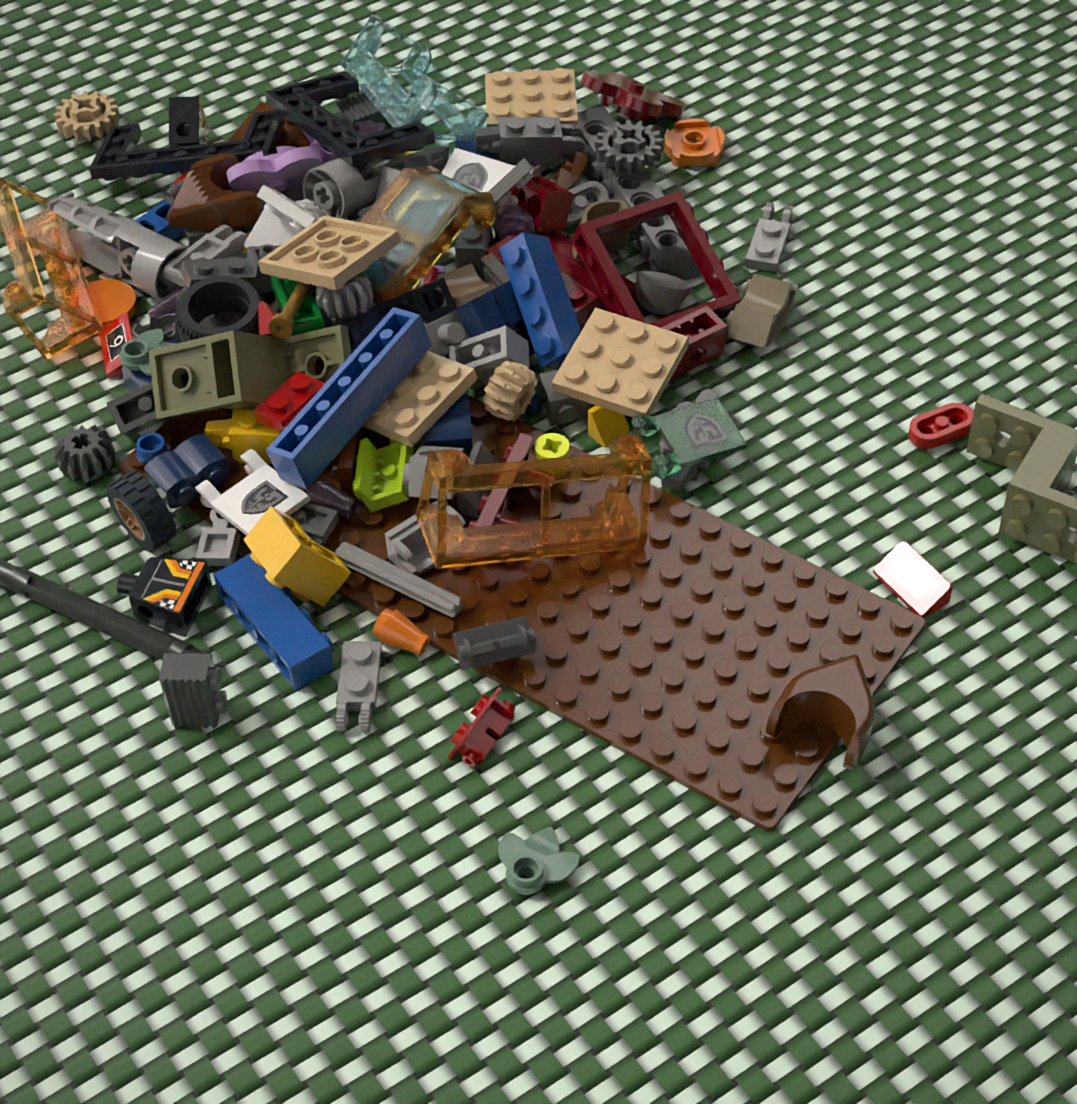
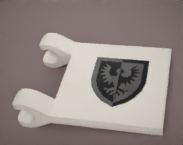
[434,148,534,219]
[195,449,310,535]

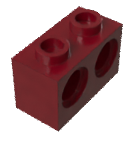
[509,175,574,234]

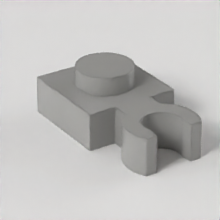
[195,509,241,566]

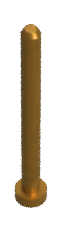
[269,282,312,339]

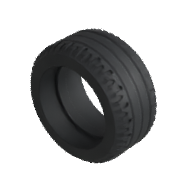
[175,276,264,342]

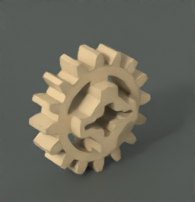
[54,91,120,141]

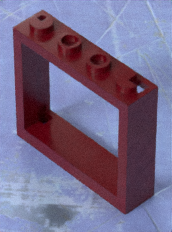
[571,191,741,328]

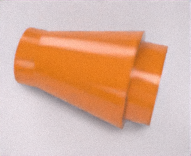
[372,608,431,656]

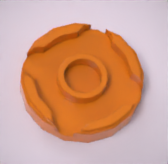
[71,279,138,331]

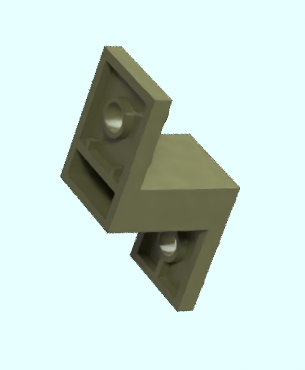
[149,325,351,420]
[966,394,1077,564]

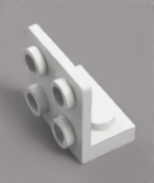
[244,185,319,249]

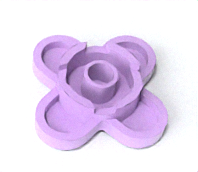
[226,146,322,194]

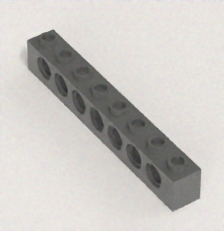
[577,106,701,281]

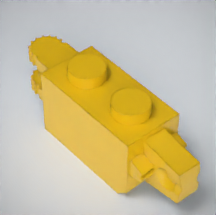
[205,409,281,464]

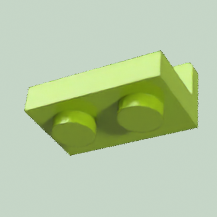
[352,438,414,512]

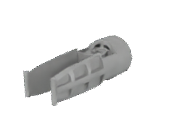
[302,144,450,219]
[47,191,188,303]

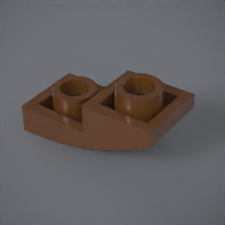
[547,151,588,190]

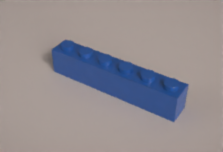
[266,307,432,489]

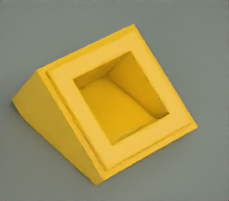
[588,405,629,447]

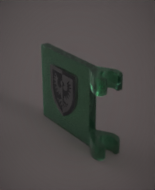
[632,397,747,480]

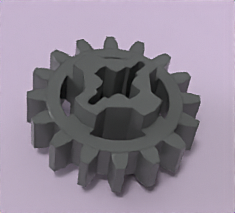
[595,120,663,174]

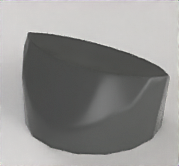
[634,271,694,315]

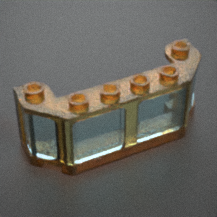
[316,166,498,307]

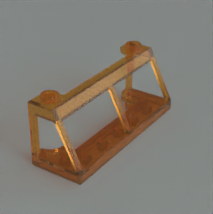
[0,177,104,360]
[416,434,652,569]

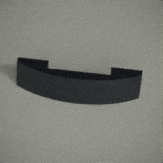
[326,277,456,354]

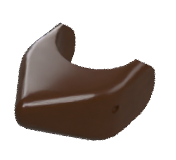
[167,153,265,231]
[766,654,875,771]

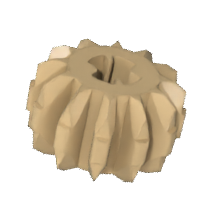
[483,361,537,421]

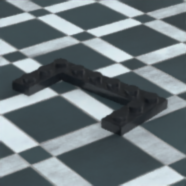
[265,71,435,167]
[89,110,286,181]

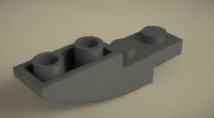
[181,244,281,294]

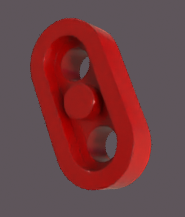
[908,403,974,449]

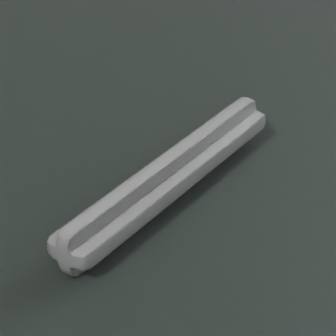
[335,542,463,617]

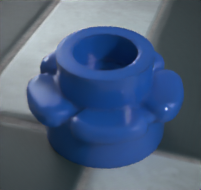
[136,433,170,463]

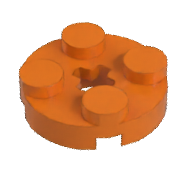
[664,118,725,168]

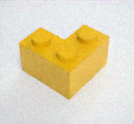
[243,506,351,607]

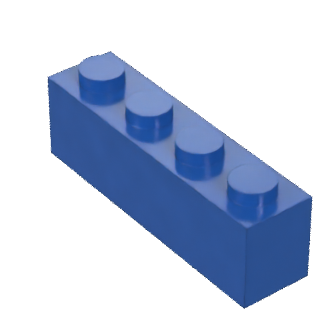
[499,232,581,370]
[214,554,334,691]

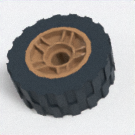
[105,470,177,552]

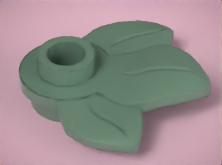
[119,329,176,376]
[498,827,580,895]

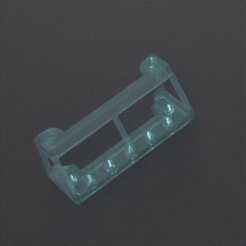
[340,15,489,141]

